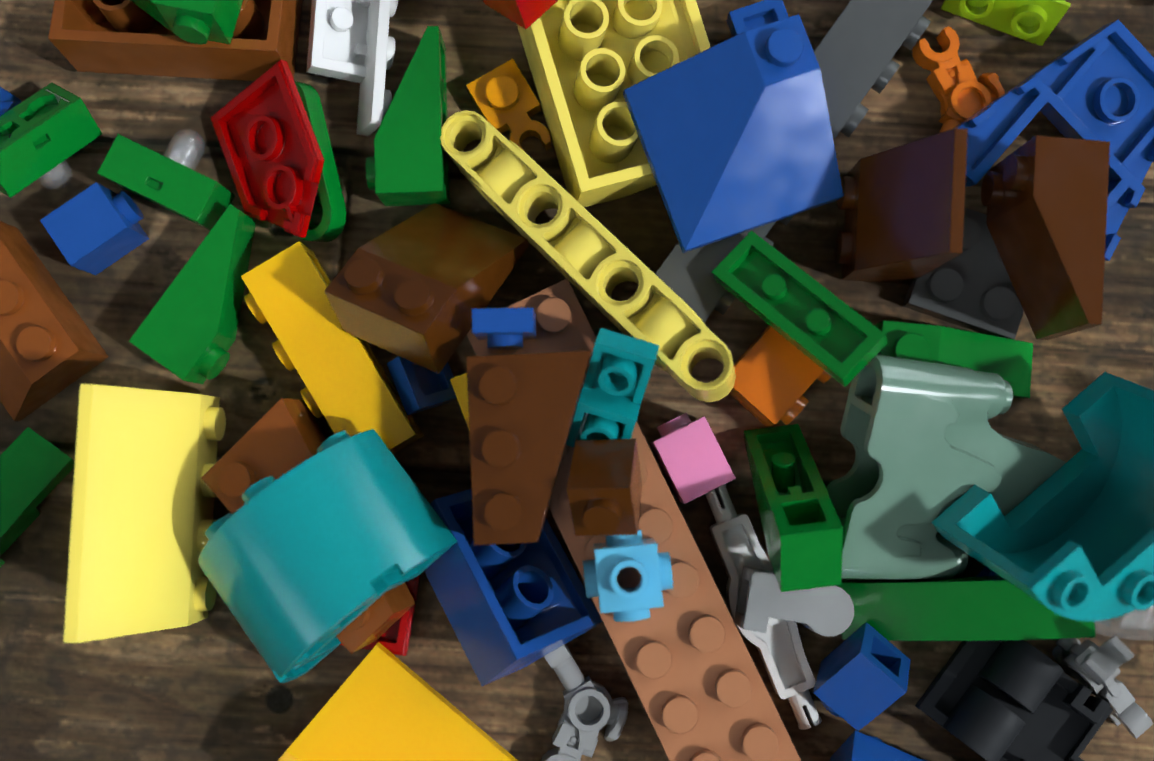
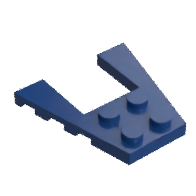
[953,19,1154,261]

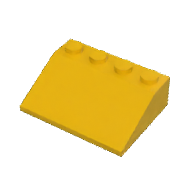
[278,642,518,761]

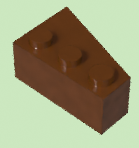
[466,351,591,545]

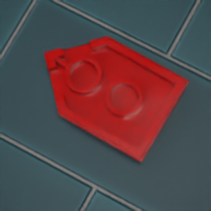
[210,60,325,238]

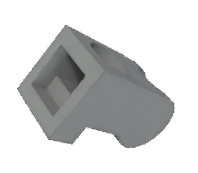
[734,566,854,637]

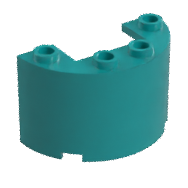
[931,372,1154,622]
[198,429,457,683]

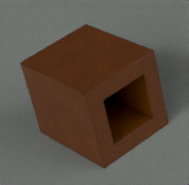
[567,439,642,536]

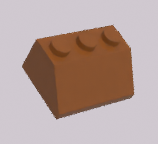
[0,221,109,421]

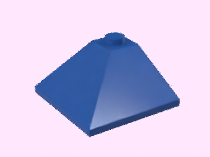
[623,14,844,253]

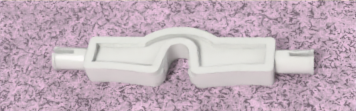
[705,484,822,730]

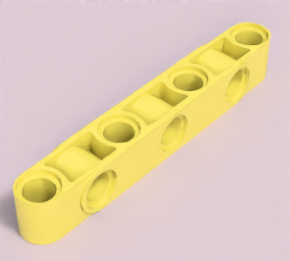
[440,110,736,402]

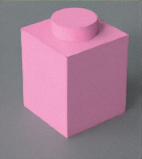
[650,412,736,504]

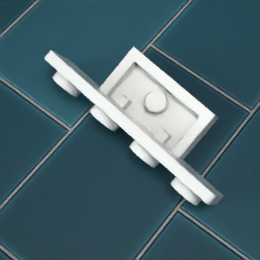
[306,0,398,136]

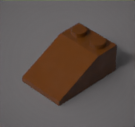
[835,128,968,284]
[981,135,1110,340]
[324,203,529,374]

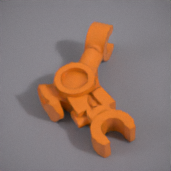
[912,26,1005,134]

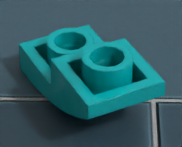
[566,328,659,447]

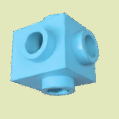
[583,529,673,622]

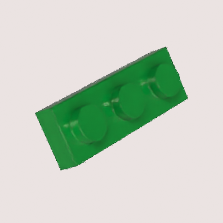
[712,230,887,387]

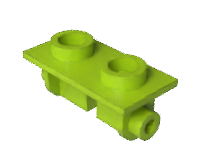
[941,0,1071,46]

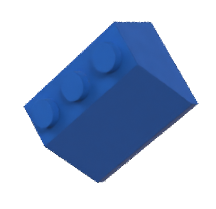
[424,489,603,687]

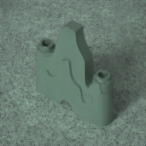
[826,355,1066,580]

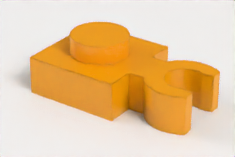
[466,58,552,152]

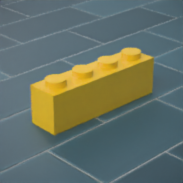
[241,241,424,454]

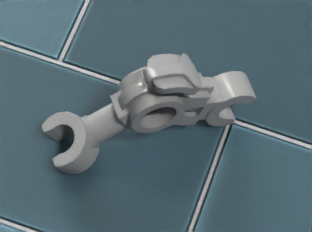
[1052,635,1153,739]
[540,644,628,761]

